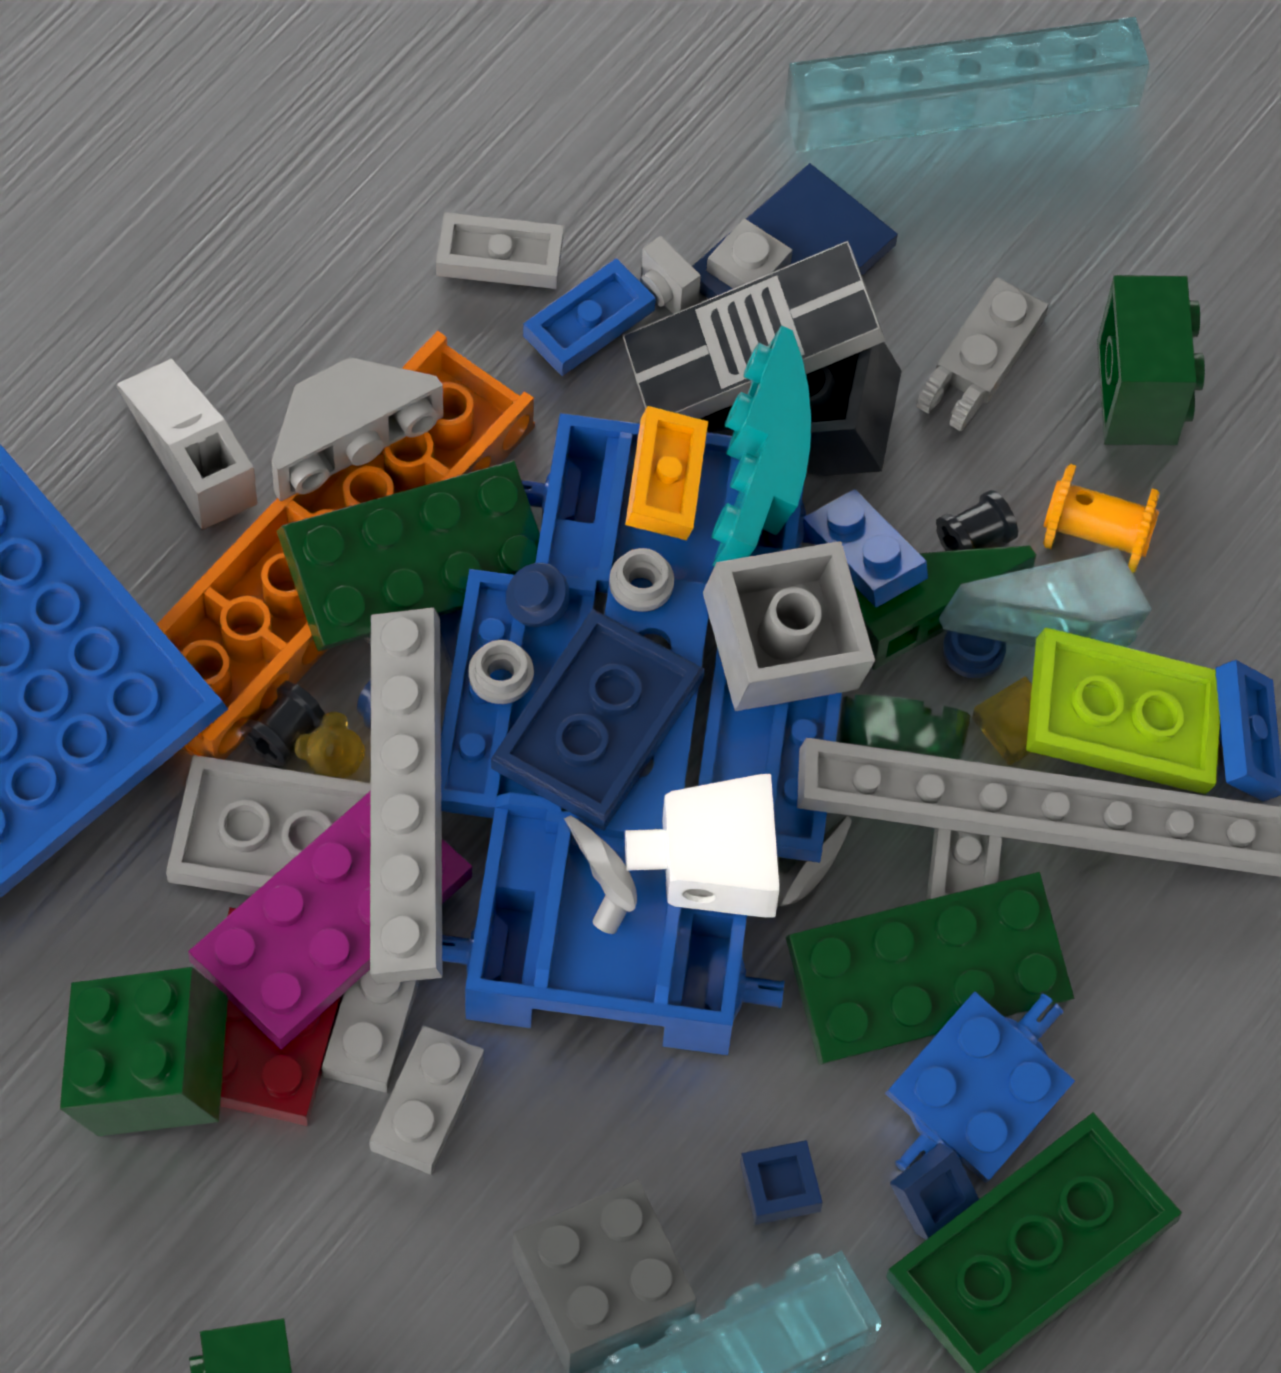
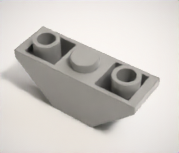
[271,357,443,502]

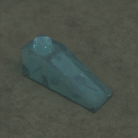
[939,548,1152,648]

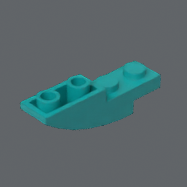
[711,325,811,567]

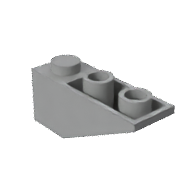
[117,359,258,530]

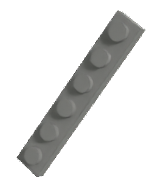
[370,608,442,984]

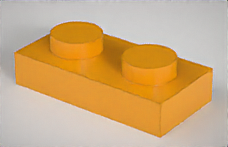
[625,406,708,540]

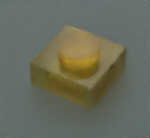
[972,676,1032,766]

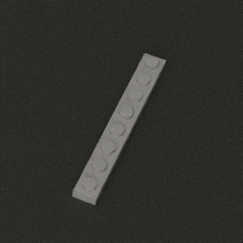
[797,738,1281,877]

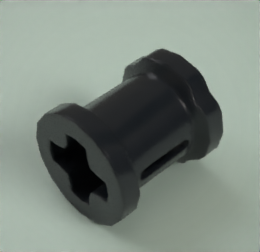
[936,490,1019,551]
[241,681,326,767]

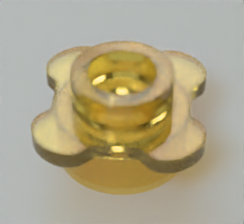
[295,711,365,779]

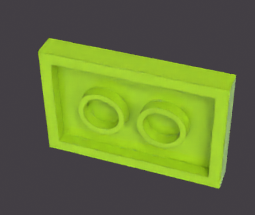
[1026,627,1220,795]

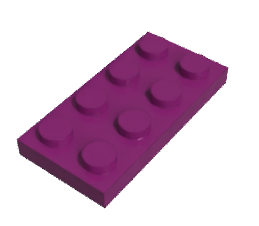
[188,790,472,1049]

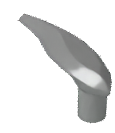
[564,815,637,934]
[777,815,852,907]

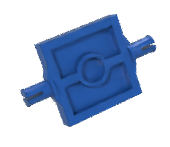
[885,992,1075,1183]

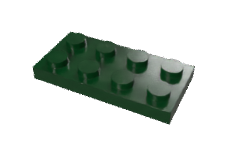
[276,460,540,652]
[785,872,1075,1065]
[886,1112,1182,1373]

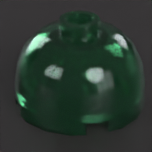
[840,695,971,760]

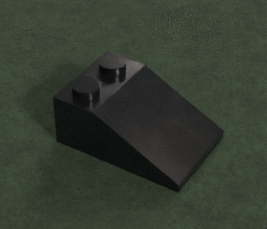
[700,342,902,476]

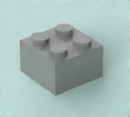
[703,541,875,711]

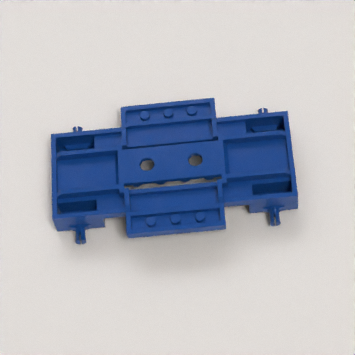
[441,413,842,1055]

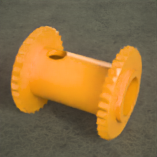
[1043,464,1160,574]

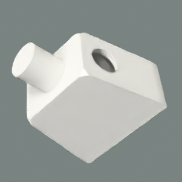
[625,774,780,918]

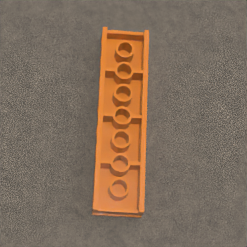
[156,330,535,760]

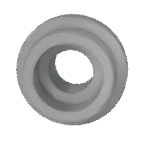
[609,548,674,612]
[469,640,534,704]

